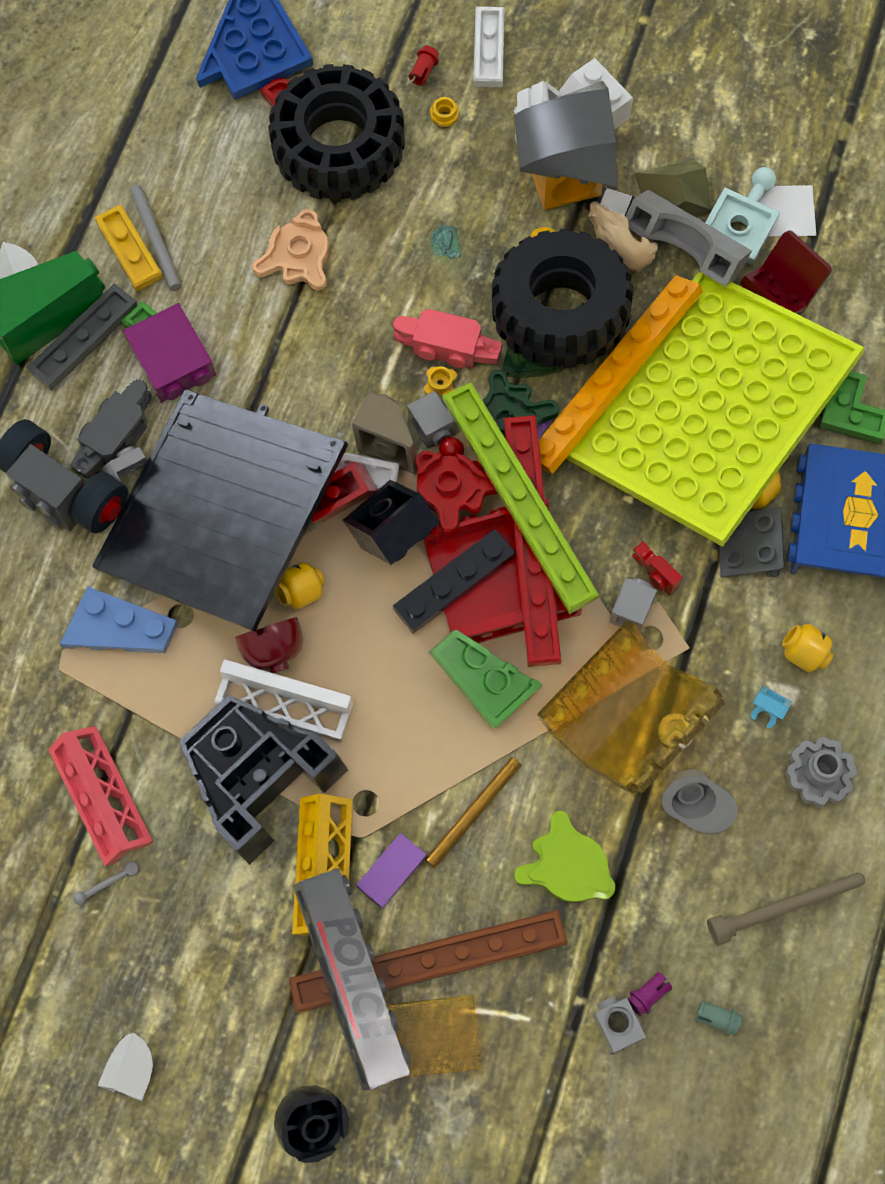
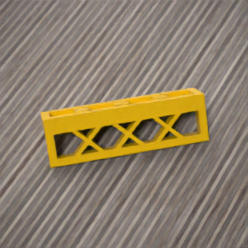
[292,793,353,936]

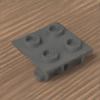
[719,507,785,578]

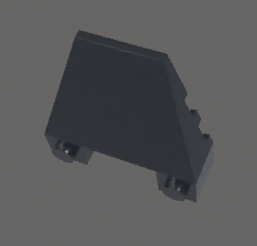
[179,695,348,865]

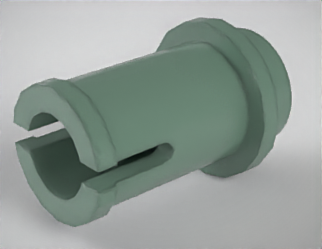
[695,1000,743,1036]

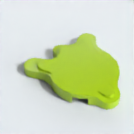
[514,810,615,903]

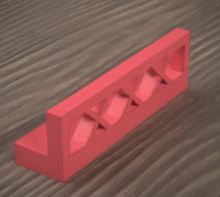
[48,726,153,866]

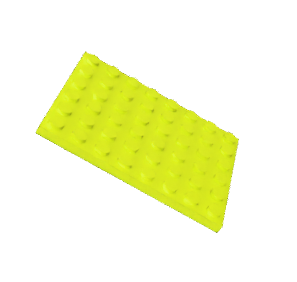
[566,271,864,547]

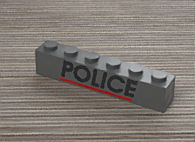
[293,868,411,1090]

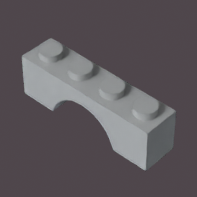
[625,189,752,287]

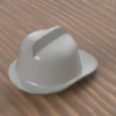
[661,769,738,834]

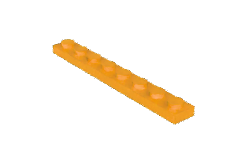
[539,275,703,475]

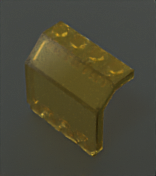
[537,621,725,794]

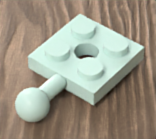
[705,167,780,266]

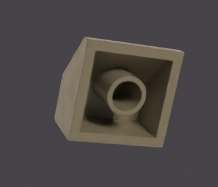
[352,392,417,474]

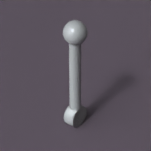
[73,862,139,905]

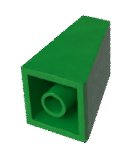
[0,251,105,365]

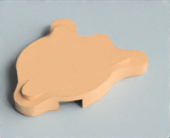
[252,209,330,291]

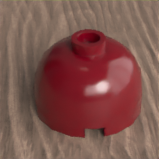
[235,617,303,673]

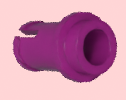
[628,972,673,1016]

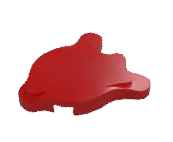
[415,451,498,535]

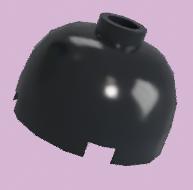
[274,1085,349,1163]

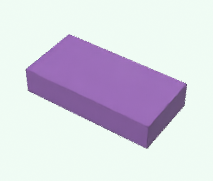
[356,833,427,909]

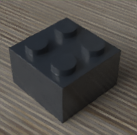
[342,480,439,565]

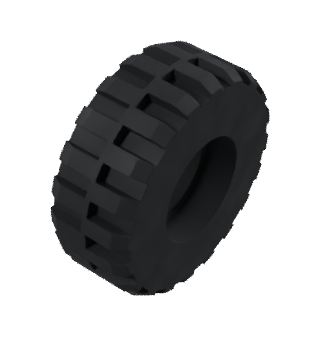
[268,64,405,201]
[492,229,633,368]

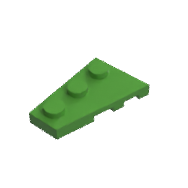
[429,630,543,728]

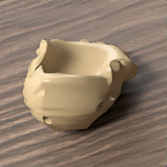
[588,201,658,273]

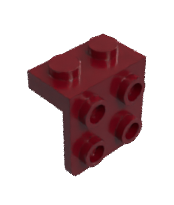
[740,230,832,315]

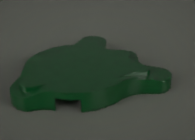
[482,370,559,437]

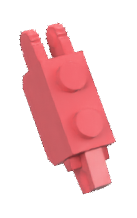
[392,309,502,369]

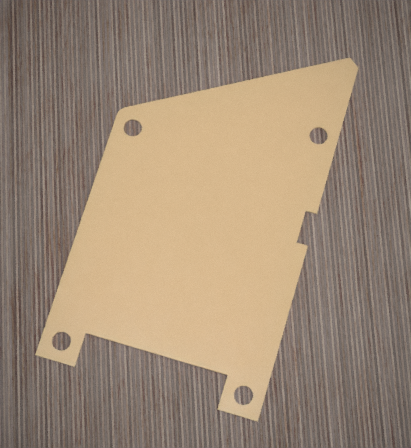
[58,432,690,838]

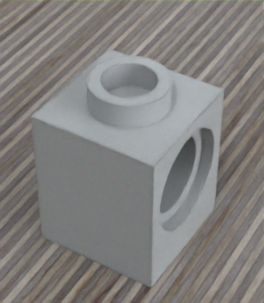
[407,391,454,448]
[609,578,657,635]
[593,996,646,1055]

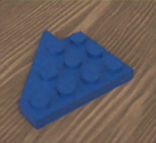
[196,0,313,100]

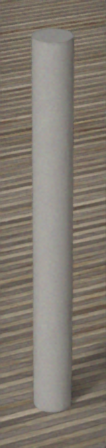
[130,185,181,291]

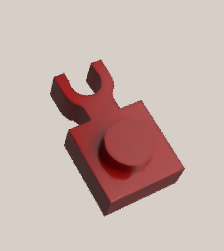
[632,541,683,596]

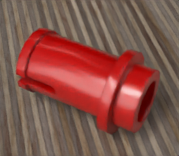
[408,45,439,86]

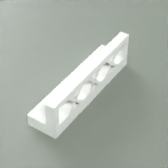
[214,659,353,741]

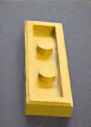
[94,204,163,292]

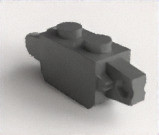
[70,379,151,479]

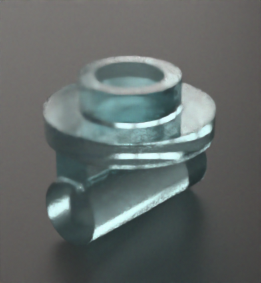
[430,225,461,259]

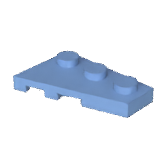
[60,587,178,653]

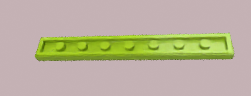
[443,382,599,614]

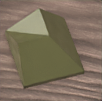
[635,159,711,217]

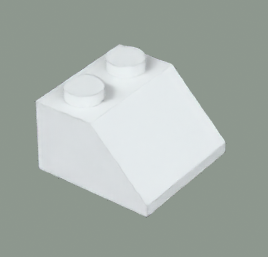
[559,58,633,129]

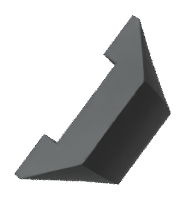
[514,81,617,190]

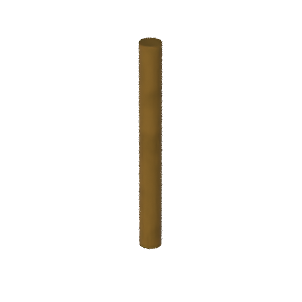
[425,757,521,868]

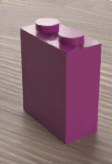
[123,303,216,403]

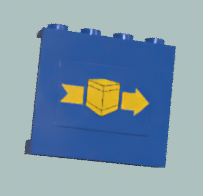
[786,443,885,578]

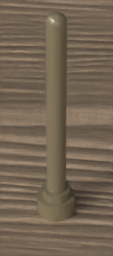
[707,873,865,946]

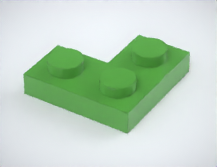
[819,371,885,444]

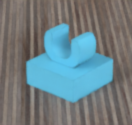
[751,685,792,728]

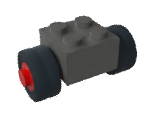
[0,419,128,534]

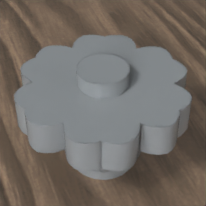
[785,737,857,807]

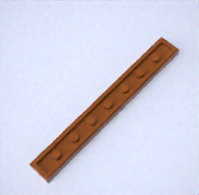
[288,910,568,1014]

